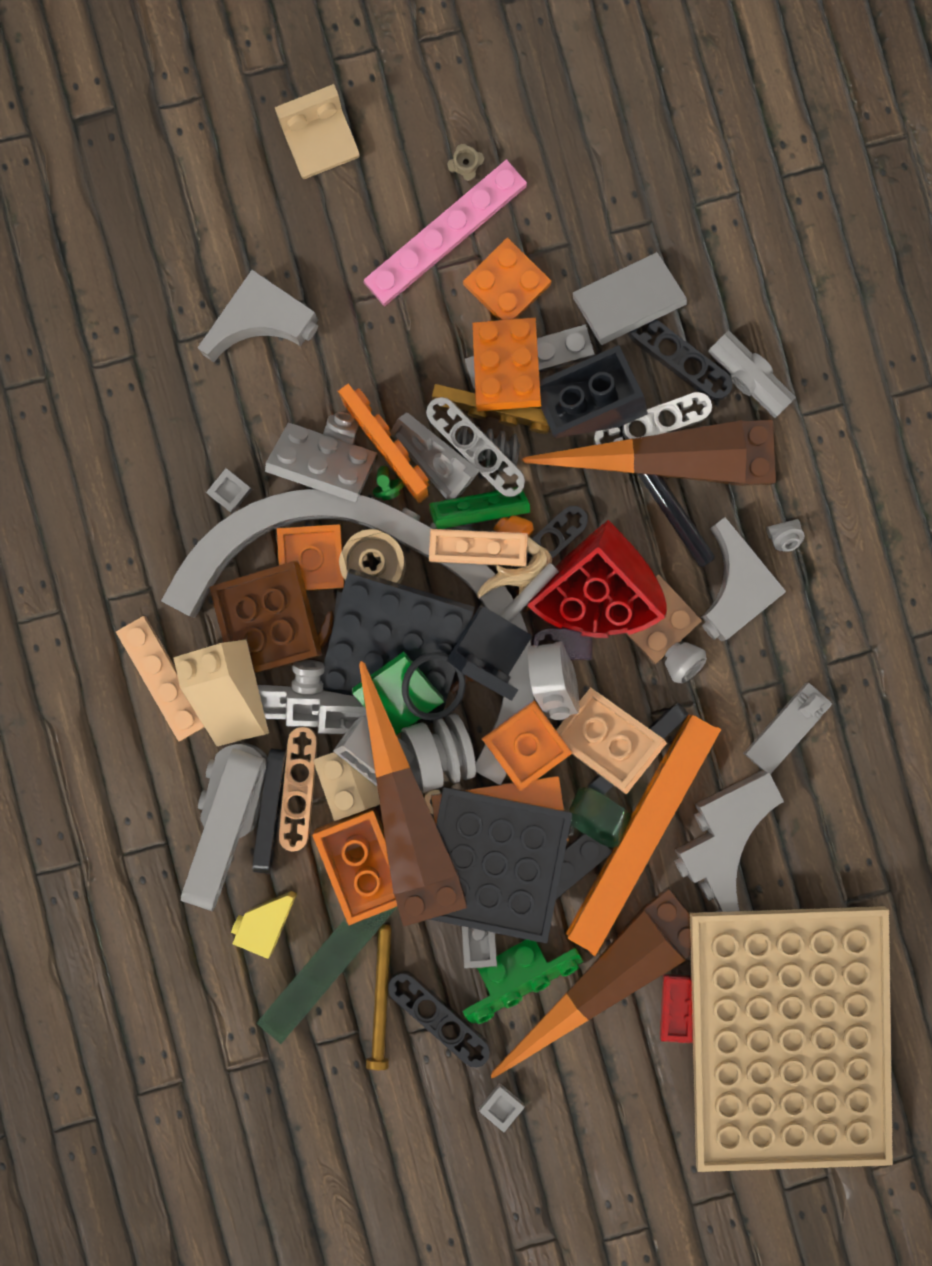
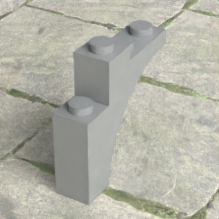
[674,770,784,912]

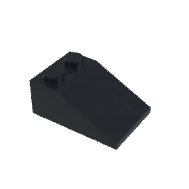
[540,345,648,439]

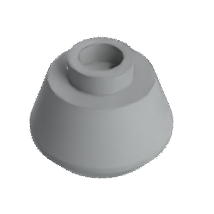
[665,642,707,683]

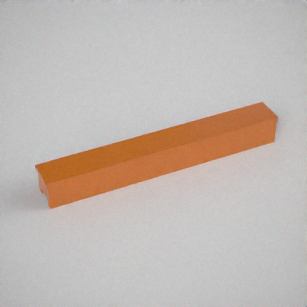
[566,714,721,956]

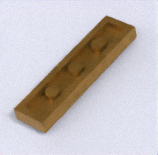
[432,384,551,434]

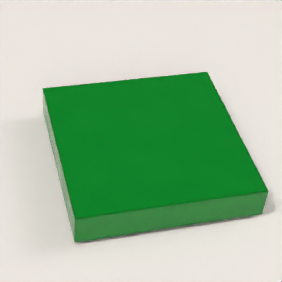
[352,652,444,735]

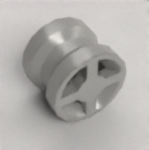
[291,659,325,695]

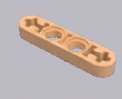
[279,726,318,852]

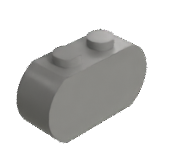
[528,641,579,720]
[198,743,268,838]

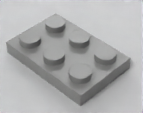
[265,422,377,502]

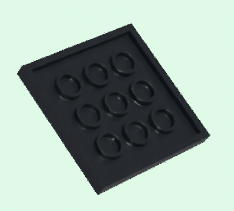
[320,569,475,723]
[429,787,572,943]

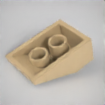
[173,640,269,746]
[313,732,401,821]

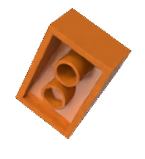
[312,806,397,926]

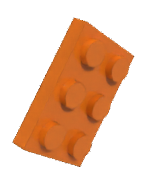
[472,317,541,411]

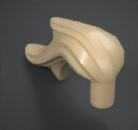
[477,537,552,598]

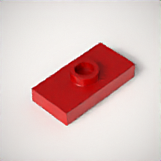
[660,974,693,1043]

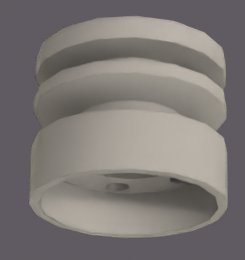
[401,713,476,793]

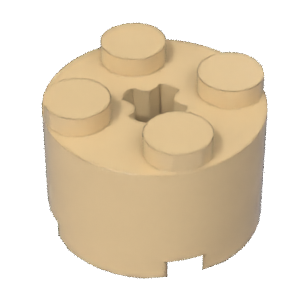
[339,529,406,584]

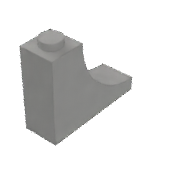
[198,270,318,362]
[701,517,786,641]

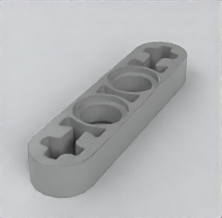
[426,397,525,497]

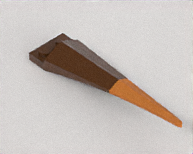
[522,420,776,486]
[359,661,467,927]
[491,887,691,1078]

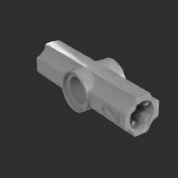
[708,331,796,418]

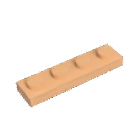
[116,616,205,742]

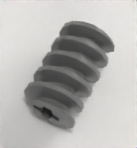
[455,426,521,474]

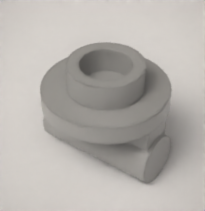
[323,412,359,445]
[766,519,805,551]

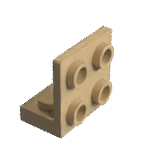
[275,84,360,179]

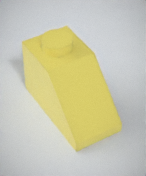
[231,891,297,959]

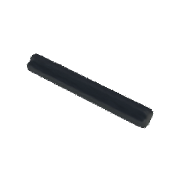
[638,474,715,567]

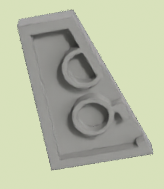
[390,413,480,500]

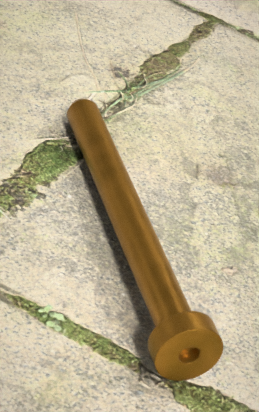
[366,924,391,1071]

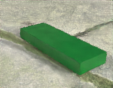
[429,487,530,529]

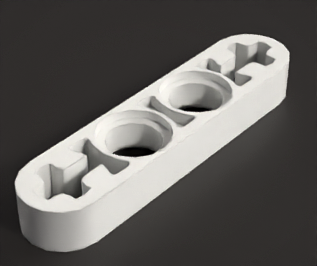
[593,392,712,445]

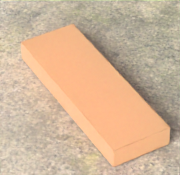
[429,529,528,567]

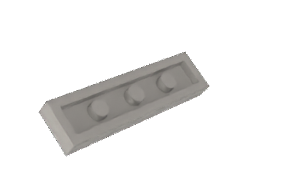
[465,324,594,391]

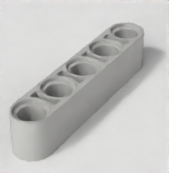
[181,748,265,911]

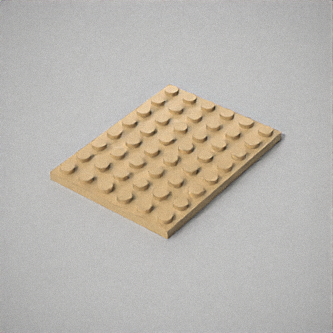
[690,906,893,1172]

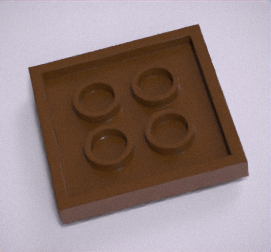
[209,561,322,673]

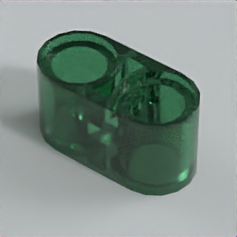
[568,787,631,848]

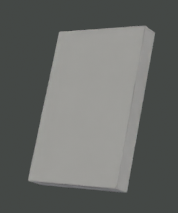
[573,252,687,345]

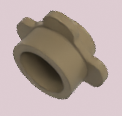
[447,144,484,181]

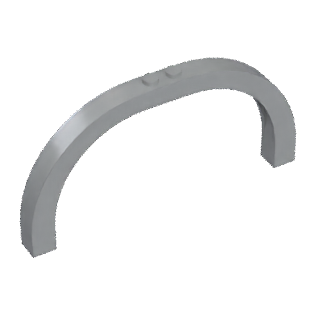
[161,489,534,785]

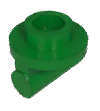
[373,466,404,501]

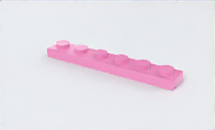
[364,159,527,307]

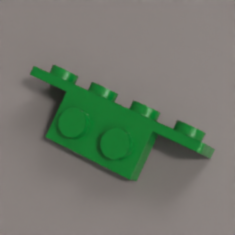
[463,939,584,1024]

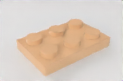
[556,687,667,794]

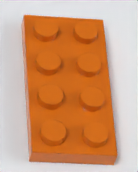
[338,383,430,504]

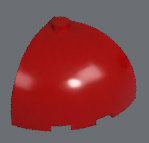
[527,520,667,638]

